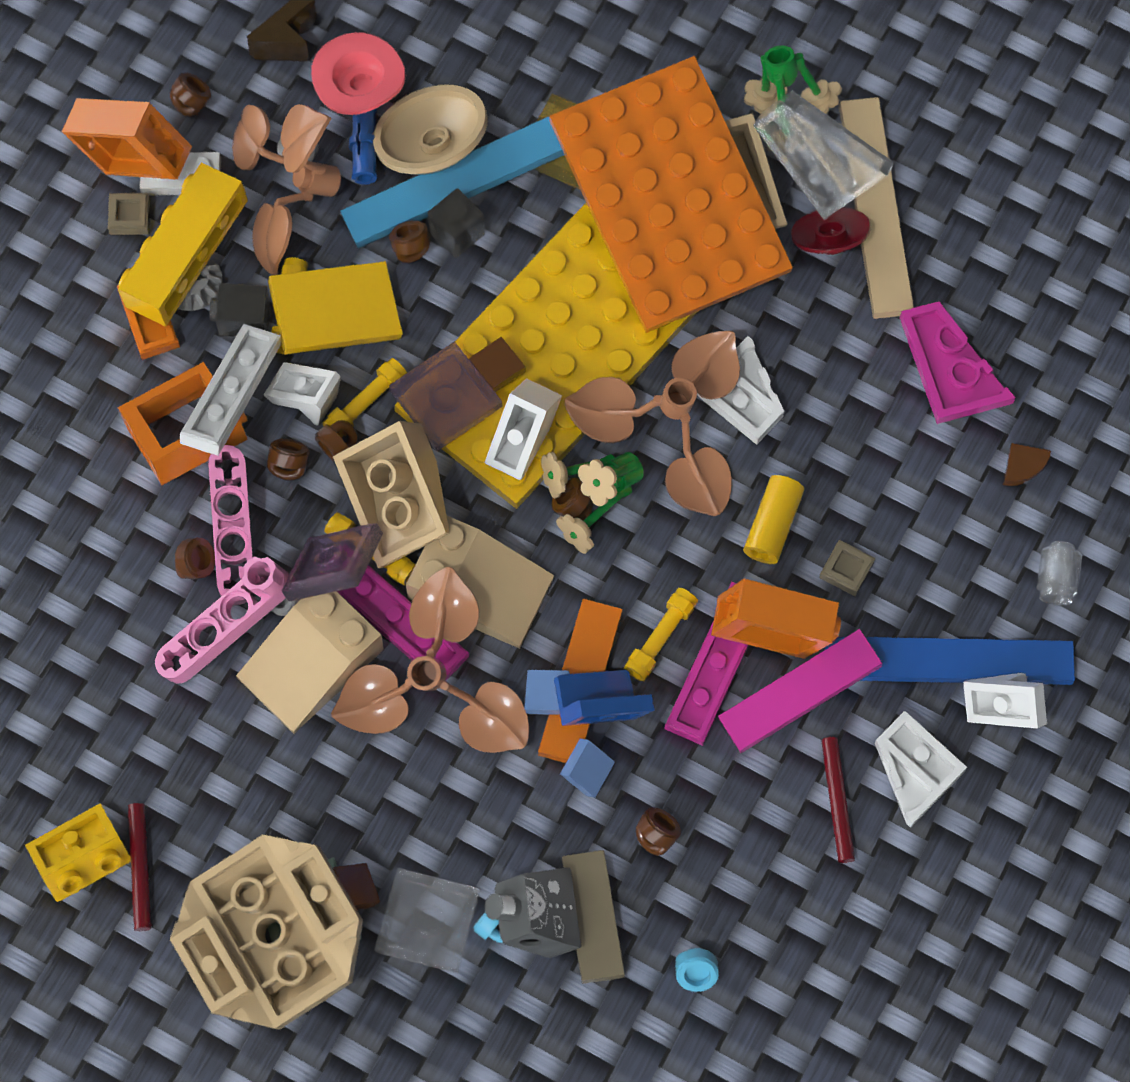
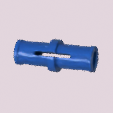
[349,109,377,185]

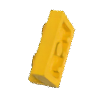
[25,803,131,902]

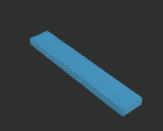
[340,117,565,248]

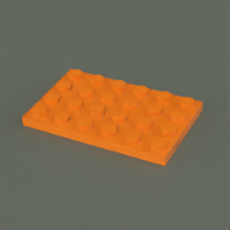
[549,56,793,333]

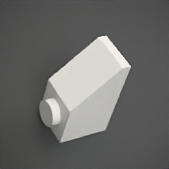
[484,378,562,480]

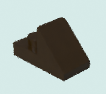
[247,0,317,62]

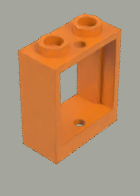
[62,98,192,180]
[118,362,248,485]
[711,579,841,659]

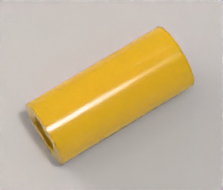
[743,475,805,564]

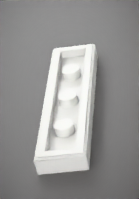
[180,324,281,456]

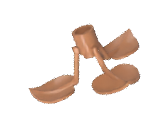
[232,104,341,275]
[565,331,740,516]
[331,567,529,753]

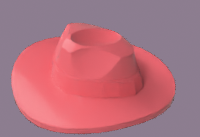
[311,33,406,115]

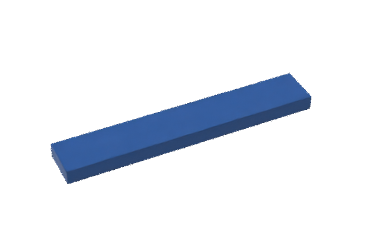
[824,637,1075,685]

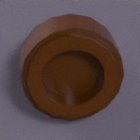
[170,73,212,117]
[389,220,430,263]
[315,420,357,463]
[267,439,310,480]
[552,478,593,521]
[175,537,215,579]
[636,808,681,855]

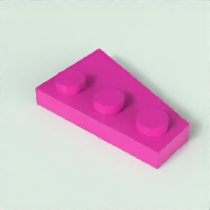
[899,301,1015,424]

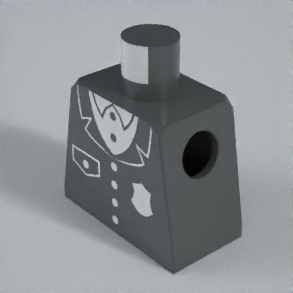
[485,868,582,958]

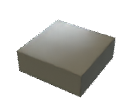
[108,193,150,235]
[819,540,875,597]

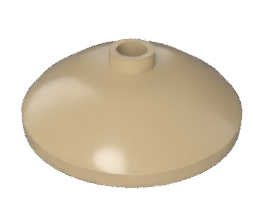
[373,85,488,175]

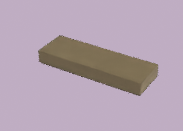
[562,850,624,984]

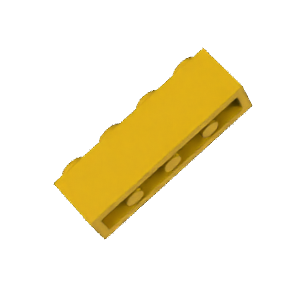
[118,162,248,327]

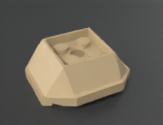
[170,835,363,1030]

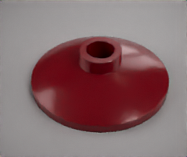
[791,207,870,255]

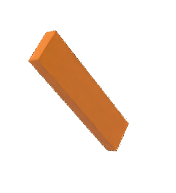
[538,599,622,763]

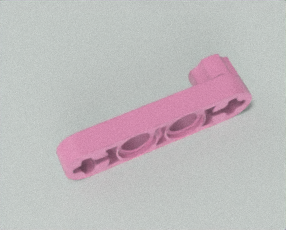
[208,445,254,605]
[155,556,292,684]

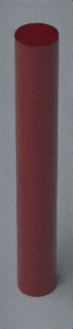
[821,737,855,863]
[128,803,151,931]

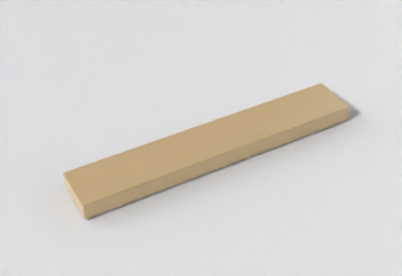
[839,97,914,319]

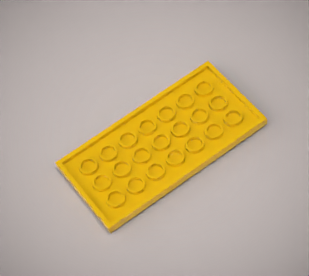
[394,203,698,509]

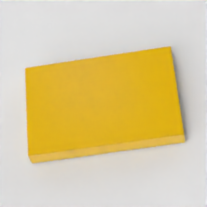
[268,261,403,355]

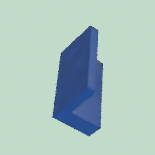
[554,670,655,726]

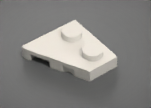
[697,336,784,445]
[875,711,967,827]

